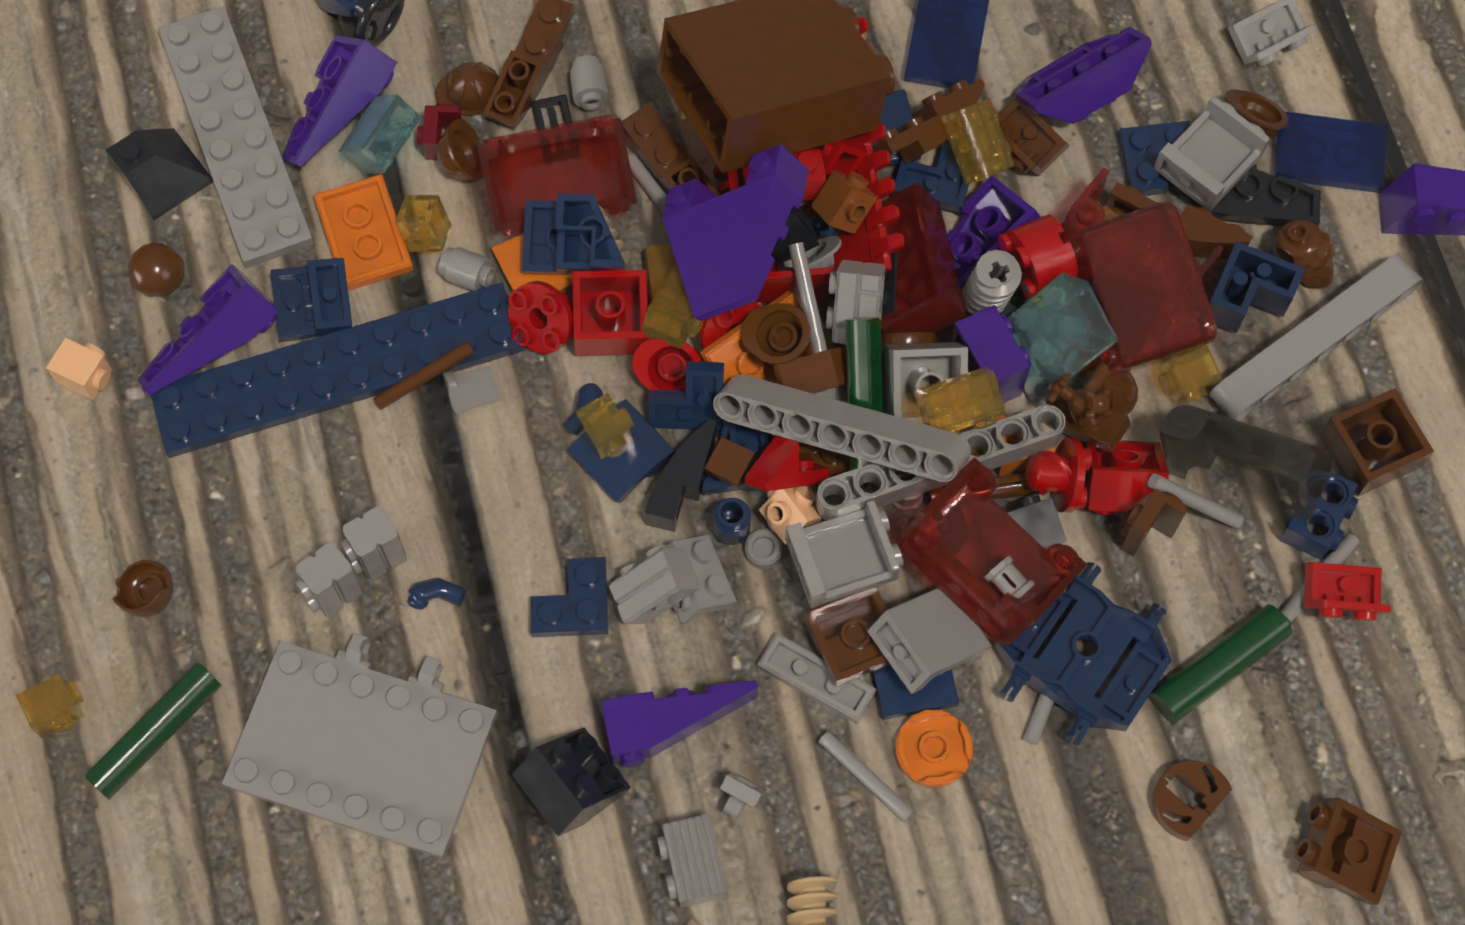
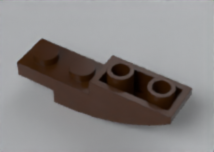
[483,0,576,128]
[873,79,985,164]
[619,103,720,196]
[1105,182,1253,259]

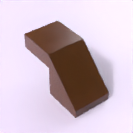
[773,346,847,394]

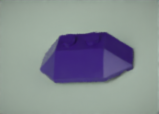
[1015,27,1152,124]

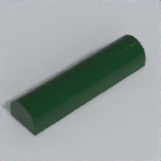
[845,317,884,470]
[1149,604,1292,726]
[85,663,222,800]

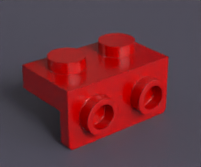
[1304,562,1391,621]

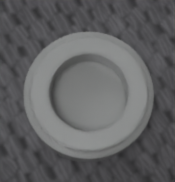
[745,529,783,569]

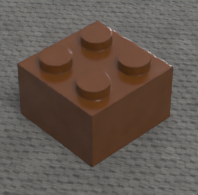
[1320,388,1434,497]

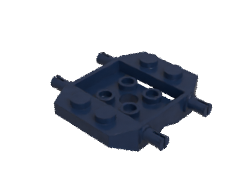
[995,562,1172,746]

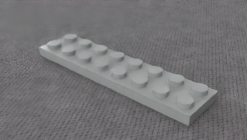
[158,6,314,268]

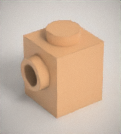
[46,338,112,400]

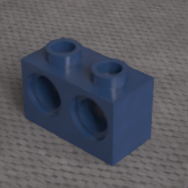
[1279,465,1359,560]

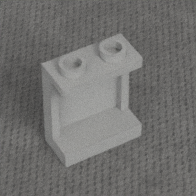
[1153,96,1270,211]
[785,500,903,608]
[867,584,992,694]

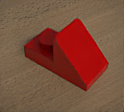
[745,436,829,491]

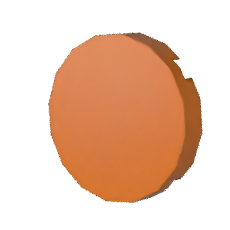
[895,710,973,788]

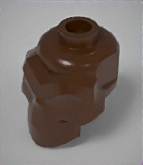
[1275,220,1335,288]

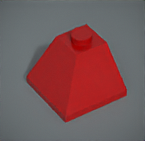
[1085,440,1169,515]

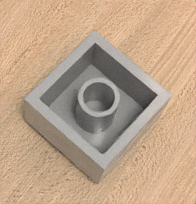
[883,342,968,425]

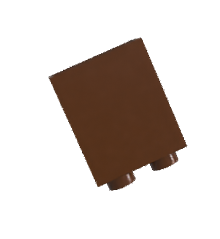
[657,0,895,173]

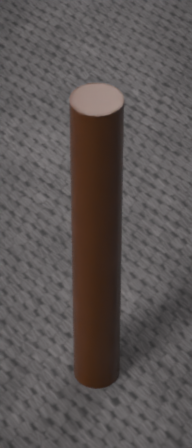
[373,340,475,410]

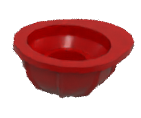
[632,337,702,391]

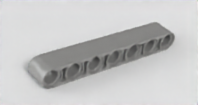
[1209,253,1424,423]
[713,374,971,482]
[816,405,1066,521]

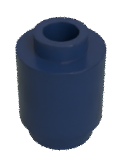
[713,498,751,545]

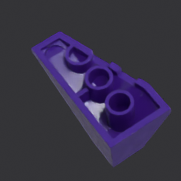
[282,35,397,167]
[912,175,1041,318]
[138,264,279,395]
[601,680,758,768]

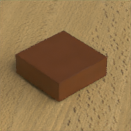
[704,437,755,489]

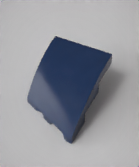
[522,193,625,274]

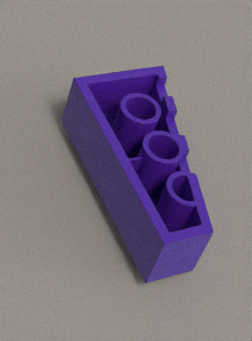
[1378,163,1465,235]

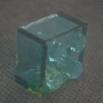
[1008,272,1118,381]

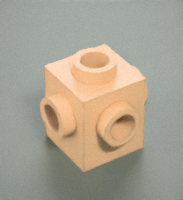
[759,486,824,545]

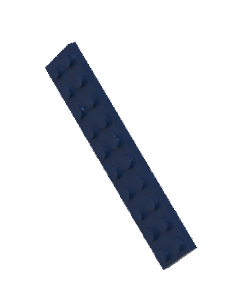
[151,282,525,458]

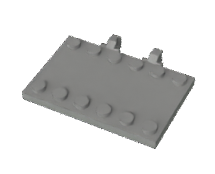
[222,633,498,860]

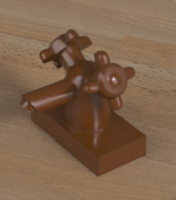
[1047,363,1131,453]

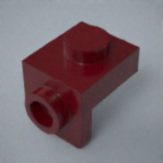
[417,103,463,160]

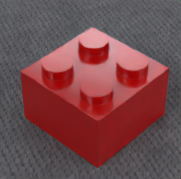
[573,269,648,356]

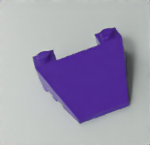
[662,144,809,321]

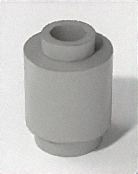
[569,55,609,110]
[438,247,495,291]

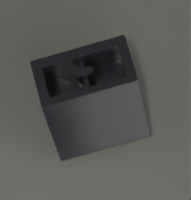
[512,727,631,836]

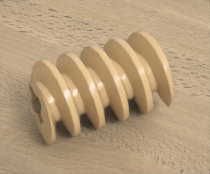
[787,876,837,925]

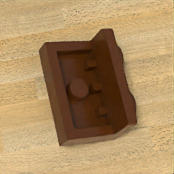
[984,98,1070,176]
[1120,489,1188,557]

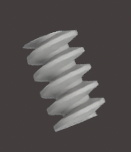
[961,250,1022,315]

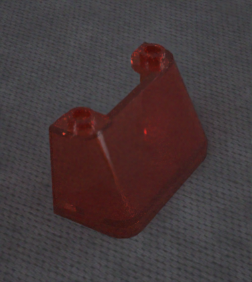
[476,114,637,236]
[1064,201,1217,376]
[897,457,1087,645]

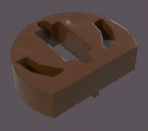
[1152,760,1232,841]

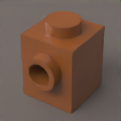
[811,170,877,234]

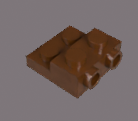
[805,587,890,686]
[1295,797,1402,905]

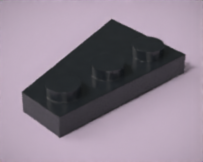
[1210,164,1321,226]

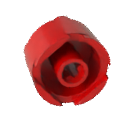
[998,214,1078,301]

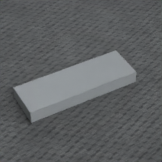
[757,633,877,724]

